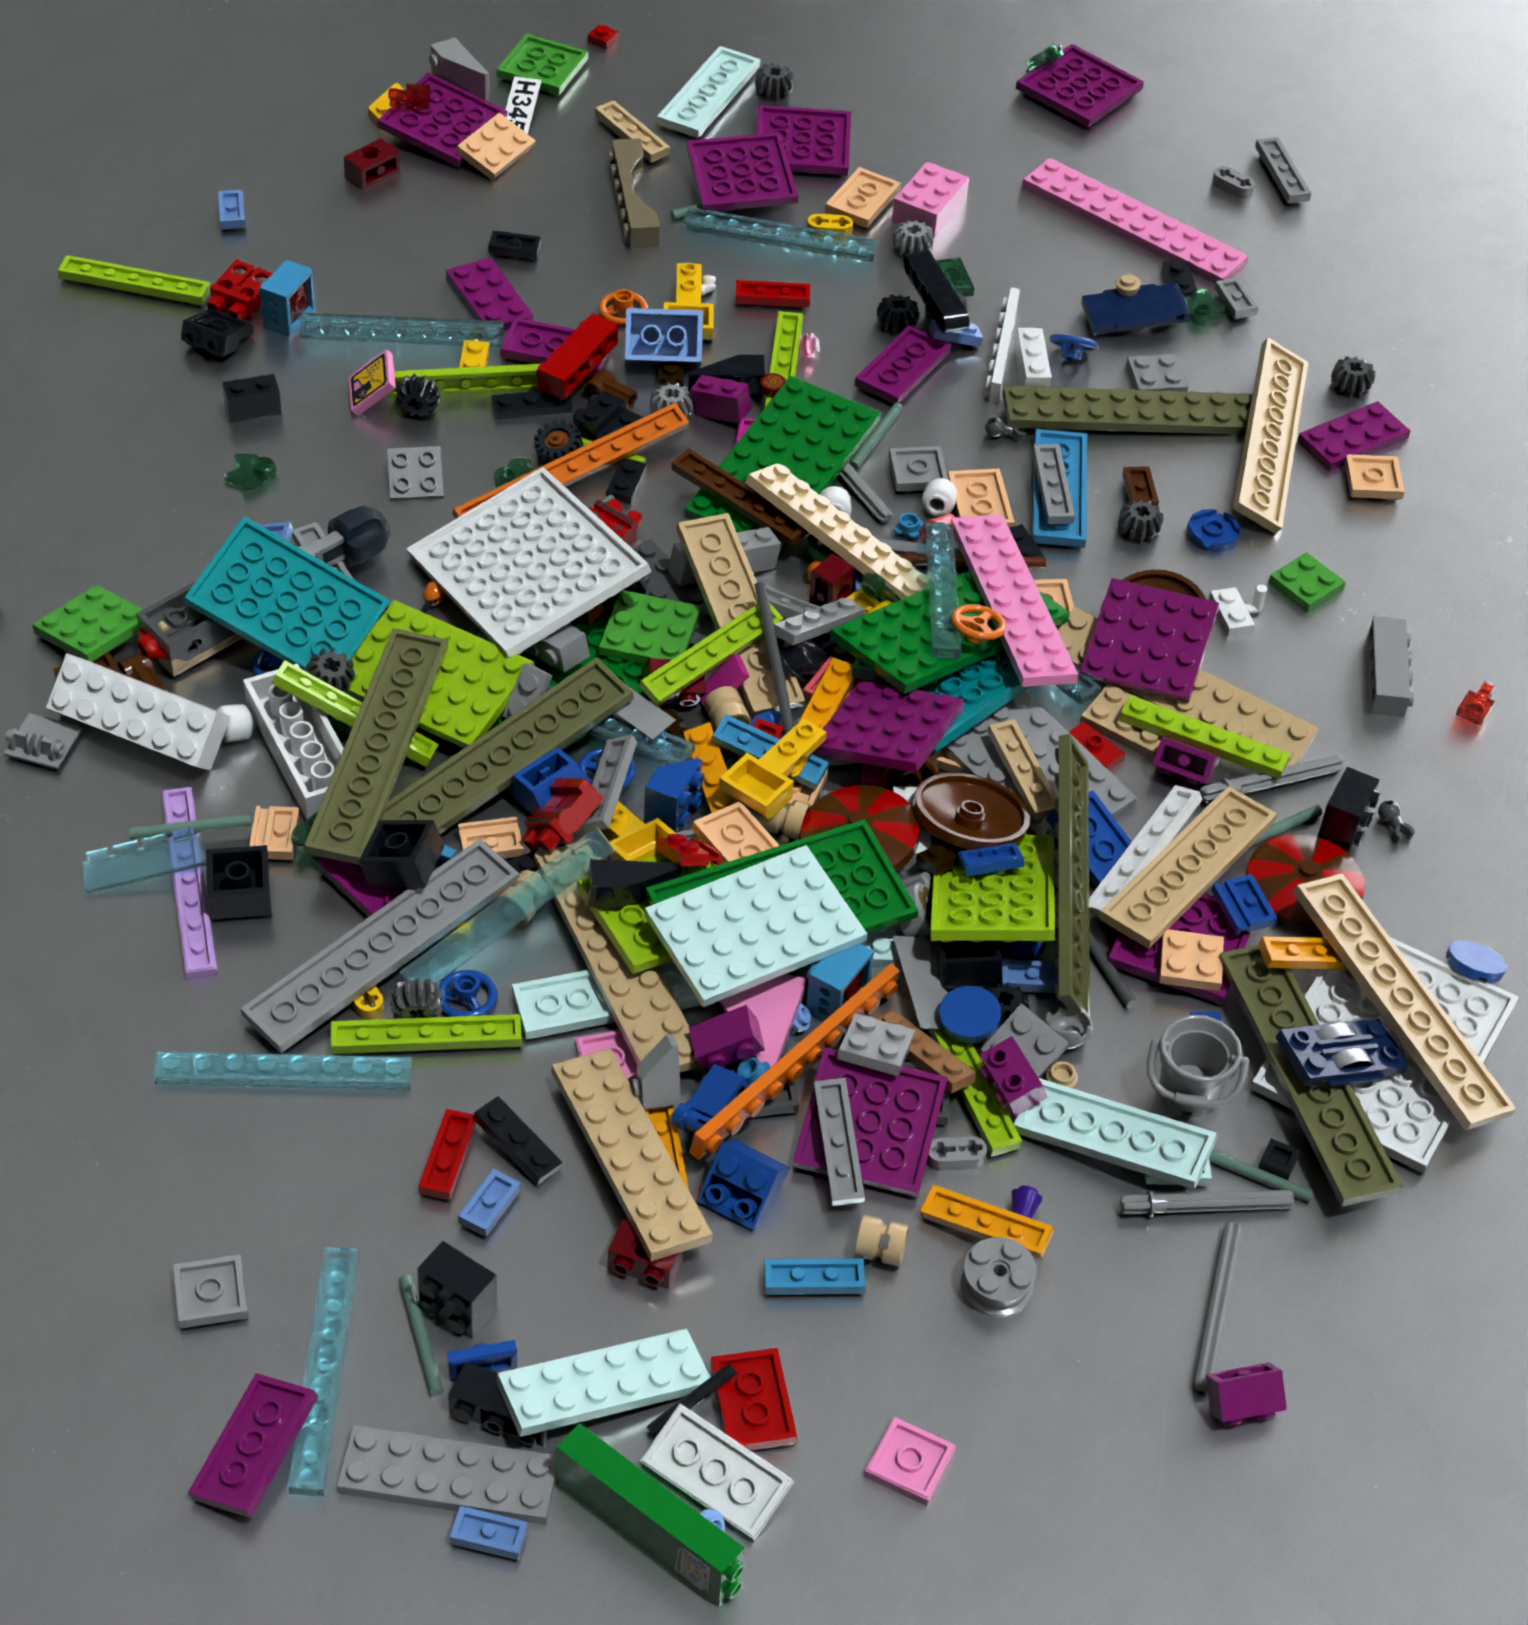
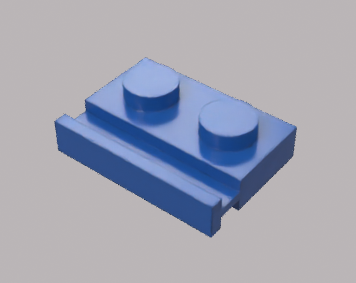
[1211,874,1278,935]

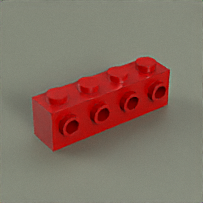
[536,313,618,400]

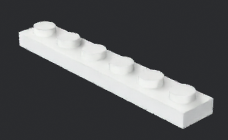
[985,288,1020,403]
[1089,785,1202,917]

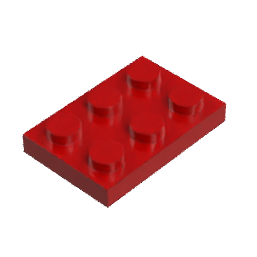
[710,1348,798,1451]

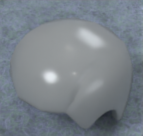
[1045,1007,1093,1049]

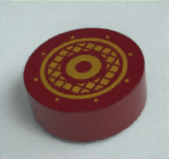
[760,373,786,397]

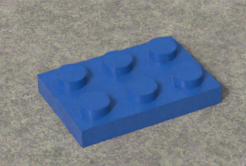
[1046,790,1132,888]

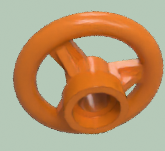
[598,289,648,326]
[951,604,1006,644]

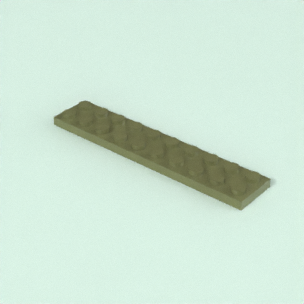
[1002,385,1253,435]
[304,628,448,865]
[381,657,634,834]
[1055,734,1090,1017]
[1219,945,1403,1207]

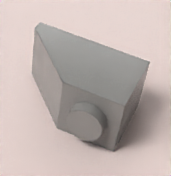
[632,1033,681,1109]

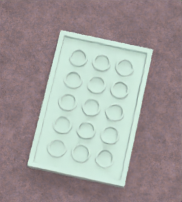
[644,845,867,1007]

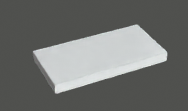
[640,1404,794,1541]

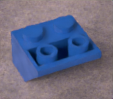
[513,748,585,815]
[644,758,705,832]
[697,1139,790,1230]

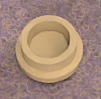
[1116,274,1141,297]
[1046,1061,1078,1088]

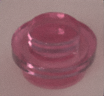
[801,333,820,358]

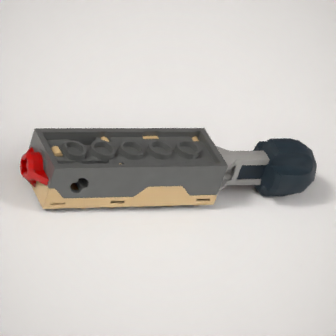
[136,505,390,677]

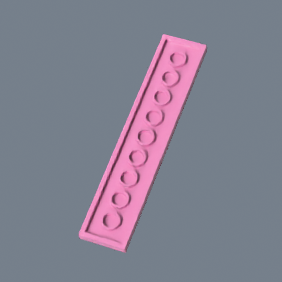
[1022,158,1248,283]
[950,514,1078,687]

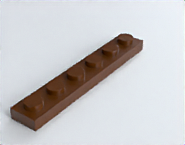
[671,448,809,547]

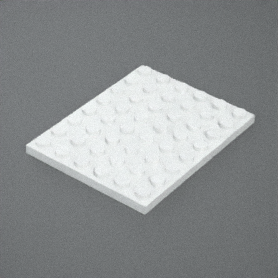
[406,467,651,658]
[1250,937,1519,1173]

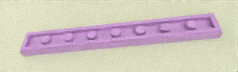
[162,787,218,980]

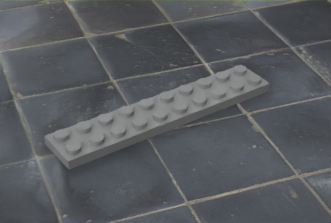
[240,839,520,1053]

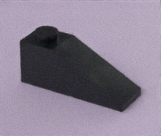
[587,859,682,908]

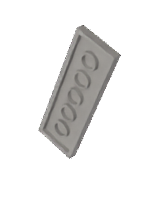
[337,1425,556,1525]

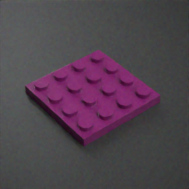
[1016,44,1144,128]
[377,72,508,167]
[756,105,851,176]
[686,132,798,212]
[1080,578,1219,703]
[812,681,964,773]
[1108,893,1251,1005]
[793,1047,948,1197]

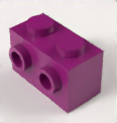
[690,375,751,424]
[1152,737,1220,787]
[689,1005,765,1073]
[979,1036,1048,1116]
[1206,1362,1287,1425]

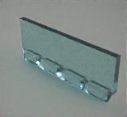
[82,826,206,894]

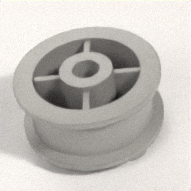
[961,1237,1037,1317]

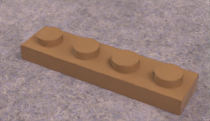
[875,1010,976,1094]

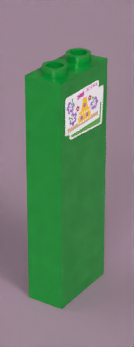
[556,1423,745,1607]

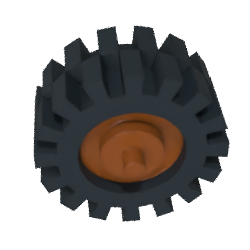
[533,420,583,465]

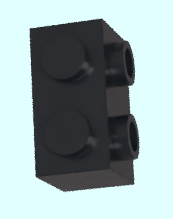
[222,374,282,423]

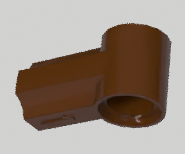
[583,369,638,411]
[117,652,166,691]

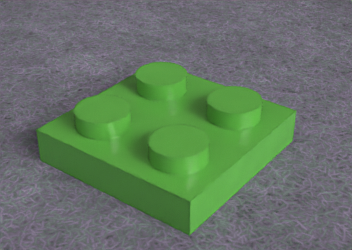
[1268,552,1346,612]

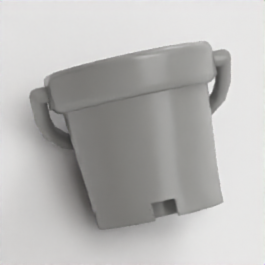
[1147,1015,1250,1118]

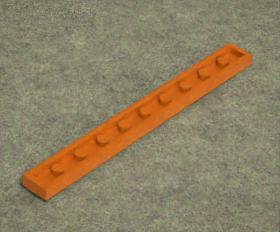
[452,402,690,519]
[689,963,900,1160]

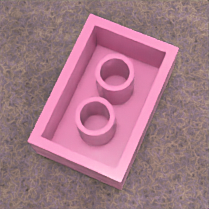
[892,162,969,238]

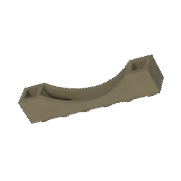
[608,138,660,248]

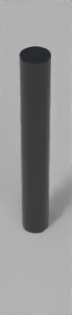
[646,1363,737,1438]

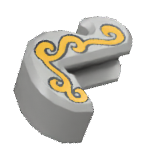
[898,872,933,937]

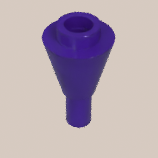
[1011,1186,1043,1219]

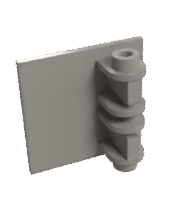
[387,446,444,499]
[3,713,83,769]

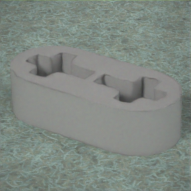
[1213,166,1255,199]
[927,1136,987,1171]

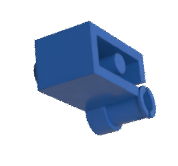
[671,1064,750,1133]

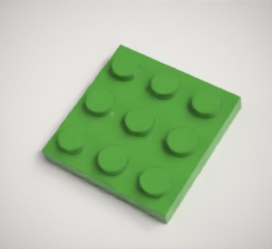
[496,33,588,95]
[32,585,144,662]
[599,590,701,664]

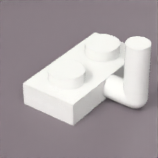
[1209,585,1267,636]

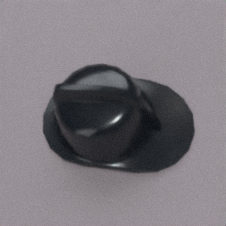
[767,636,828,683]

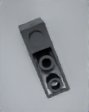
[688,355,766,394]
[448,1361,546,1448]

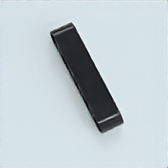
[903,250,970,334]

